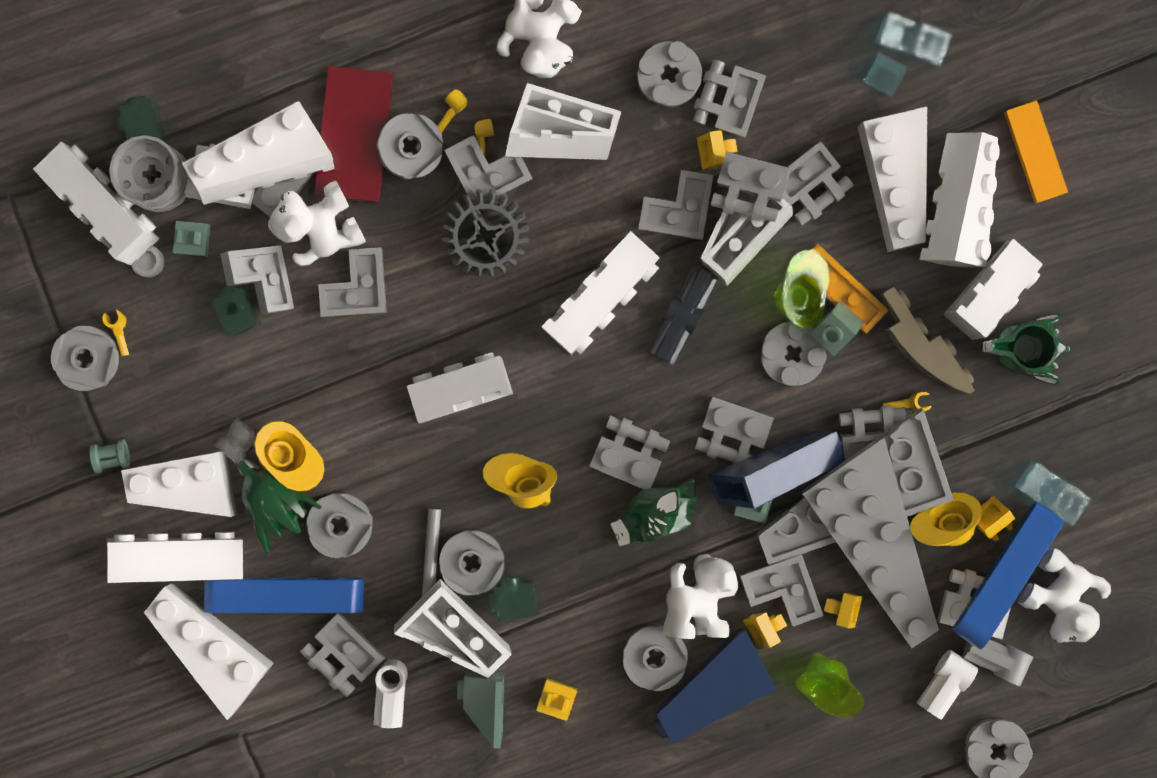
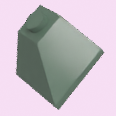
[457,671,505,749]

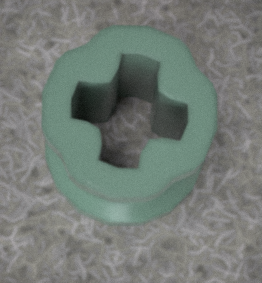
[90,439,130,473]

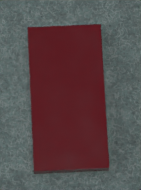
[314,66,394,203]

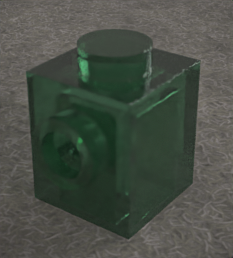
[117,96,167,141]
[211,285,262,338]
[489,576,538,621]

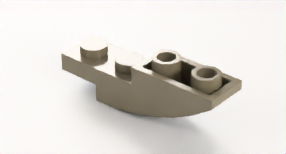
[878,287,975,394]

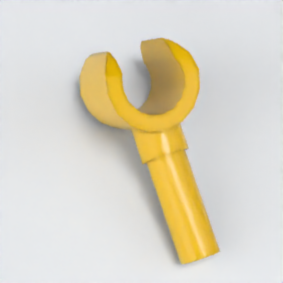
[437,90,467,134]
[475,119,494,156]
[102,310,129,356]
[883,392,931,411]

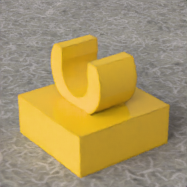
[697,130,738,170]
[976,496,1015,541]
[824,593,863,629]
[743,612,787,649]
[536,678,577,721]

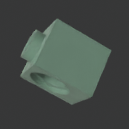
[810,301,864,356]

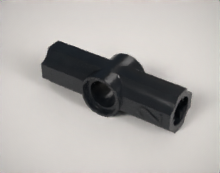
[649,265,718,365]

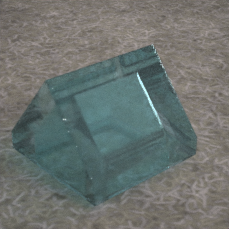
[863,52,907,96]

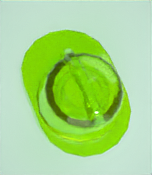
[775,250,829,328]
[796,653,864,717]

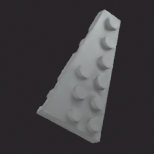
[757,408,954,565]
[801,435,939,648]

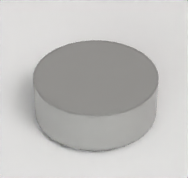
[131,245,164,278]

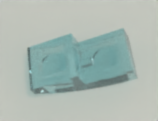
[874,12,951,66]
[1014,460,1092,526]

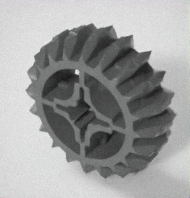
[441,189,529,277]

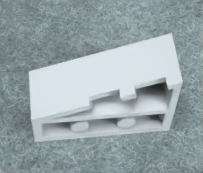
[505,83,621,160]
[701,192,793,286]
[943,239,1043,340]
[407,353,513,424]
[121,451,237,517]
[394,579,512,678]

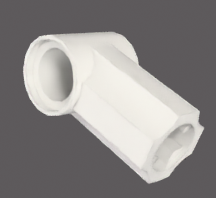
[917,650,978,720]
[374,659,408,728]

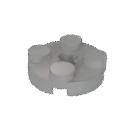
[637,41,702,108]
[376,113,443,180]
[761,321,827,386]
[51,326,119,391]
[307,493,373,558]
[439,530,504,595]
[623,625,688,691]
[965,718,1033,778]

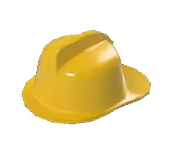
[255,421,325,491]
[483,453,557,509]
[910,492,982,546]

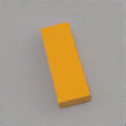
[1004,101,1068,204]
[795,244,888,334]

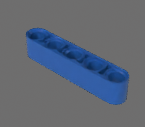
[952,501,1064,650]
[204,577,364,613]

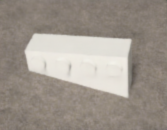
[182,101,335,205]
[858,107,927,253]
[920,132,999,268]
[33,142,160,265]
[542,231,660,355]
[107,532,243,583]
[144,583,274,720]

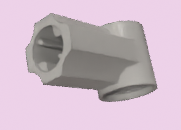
[962,639,1033,686]

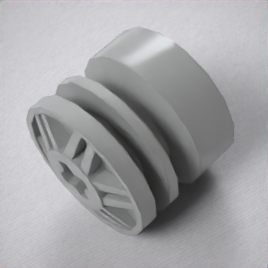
[109,135,188,213]

